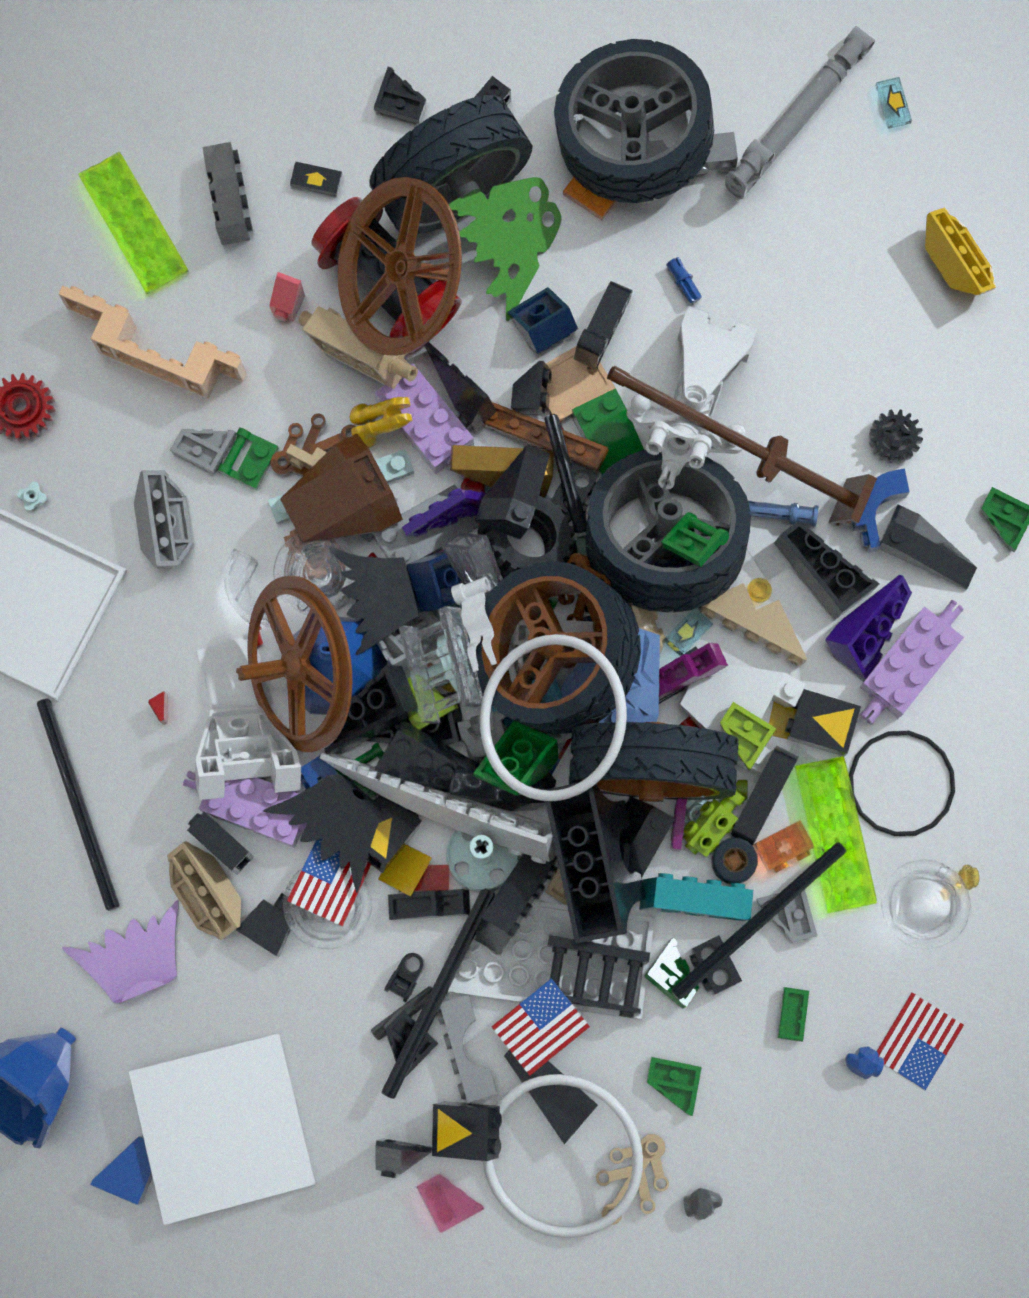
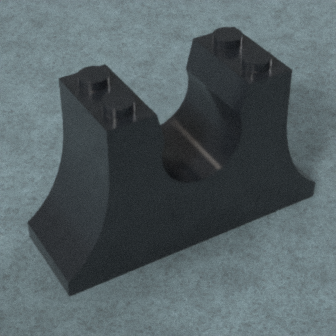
[545,783,646,944]

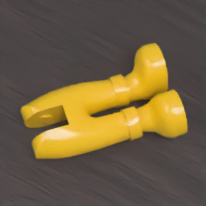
[349,397,413,448]

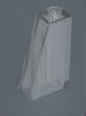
[442,533,503,597]

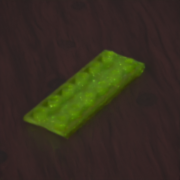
[78,151,189,294]
[794,756,877,914]

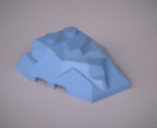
[561,628,660,723]

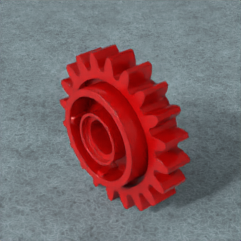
[0,373,56,441]

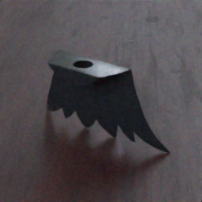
[329,547,422,655]
[263,775,382,893]

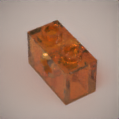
[754,820,815,873]

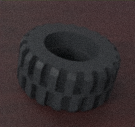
[476,493,575,581]

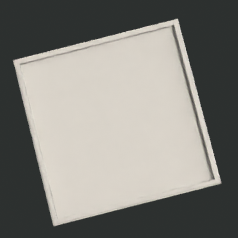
[0,509,127,702]
[128,1033,315,1225]

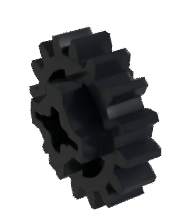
[869,409,923,463]

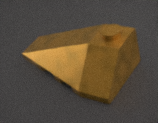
[450,445,554,497]

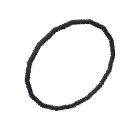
[849,730,955,836]

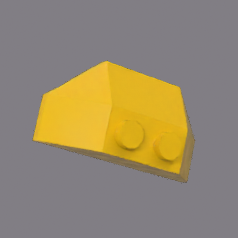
[925,207,996,295]

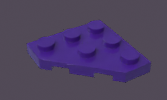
[402,488,486,537]

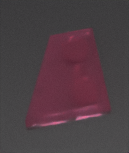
[416,1174,484,1233]

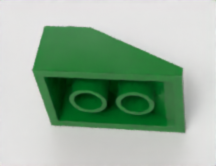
[571,388,644,475]
[474,721,559,796]

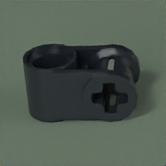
[384,953,425,1003]

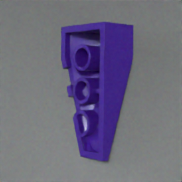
[825,575,912,679]

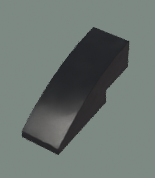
[388,889,470,920]

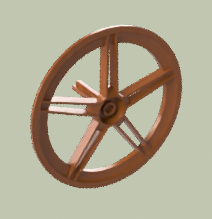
[338,177,462,356]
[236,575,352,752]

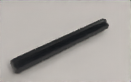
[544,414,587,533]

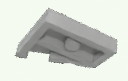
[170,429,236,474]
[756,890,817,943]

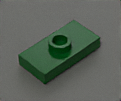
[777,987,809,1042]

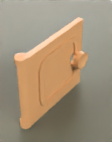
[546,346,615,422]

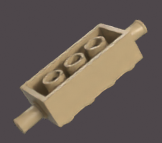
[298,306,418,389]

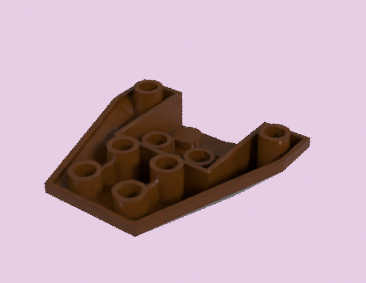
[280,434,403,543]

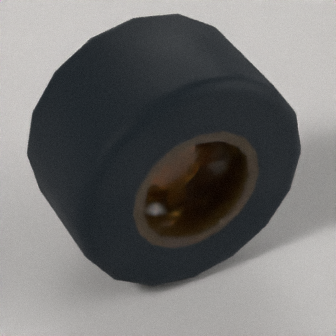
[711,838,758,884]

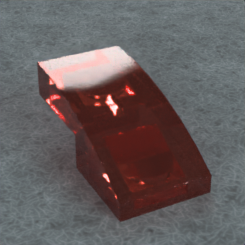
[399,865,449,892]

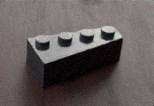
[374,720,480,793]
[474,854,558,955]

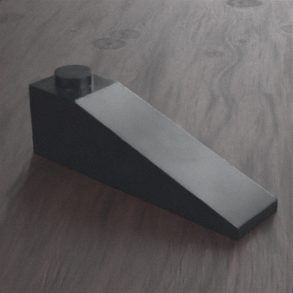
[474,444,550,540]
[879,504,977,590]
[449,769,557,811]

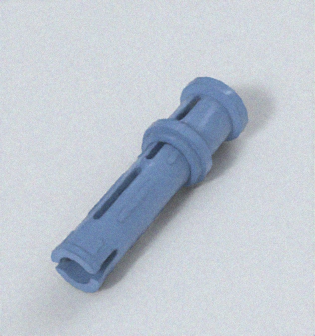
[748,500,819,527]

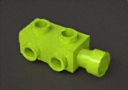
[683,790,746,857]

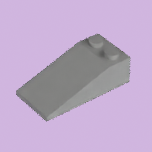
[372,484,479,564]

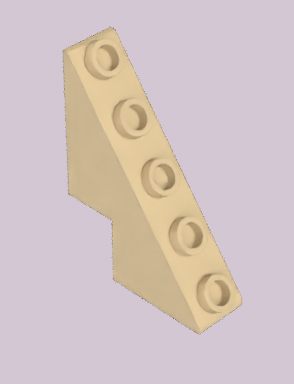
[699,583,807,666]

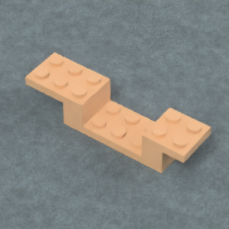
[59,285,247,399]

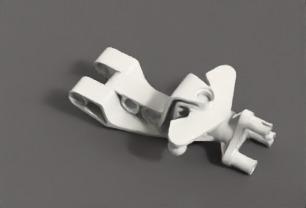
[626,306,758,489]

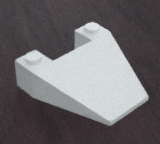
[679,664,806,773]
[195,706,301,800]

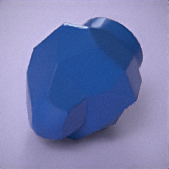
[845,1046,884,1079]

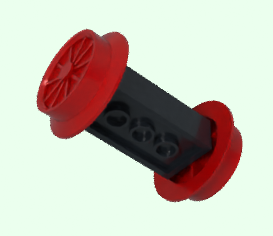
[311,197,462,339]

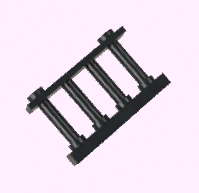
[547,935,650,1018]

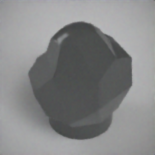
[684,1188,723,1220]

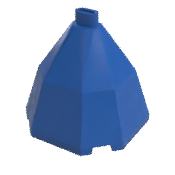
[286,617,387,715]
[0,1028,76,1149]

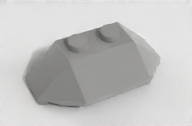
[134,470,193,567]

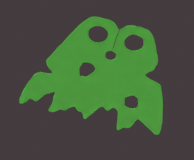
[449,177,562,321]

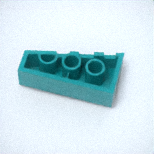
[639,873,754,921]

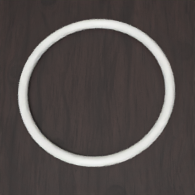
[480,634,627,801]
[483,1074,643,1238]

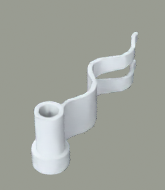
[451,577,497,672]

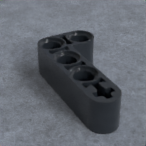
[574,281,633,369]
[730,745,799,846]

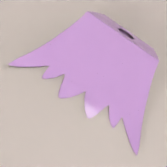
[62,900,179,1003]

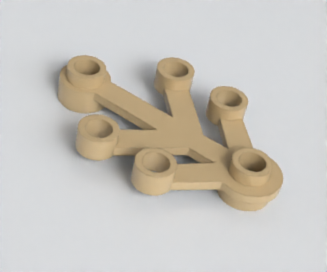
[596,1134,669,1225]

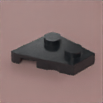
[374,66,427,124]
[384,1008,438,1076]

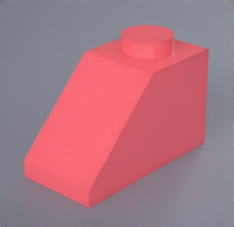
[269,272,305,321]

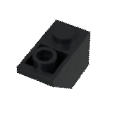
[511,361,552,415]

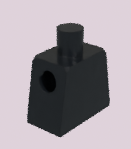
[236,893,295,957]

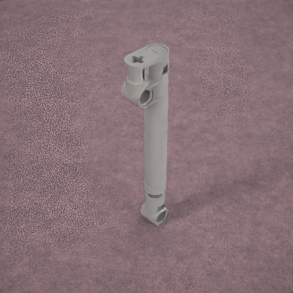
[725,26,875,199]

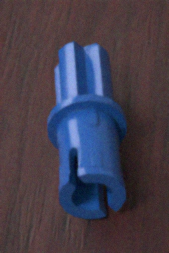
[666,257,702,304]

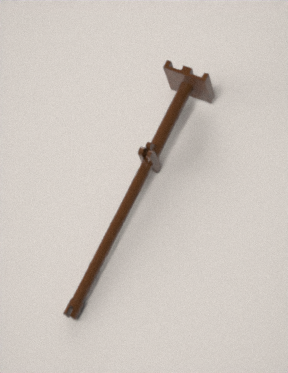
[607,366,877,527]

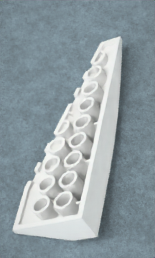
[320,753,556,864]

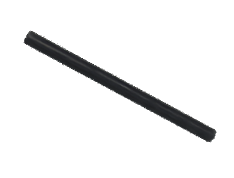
[37,698,119,911]
[671,842,846,1000]
[382,888,495,1099]

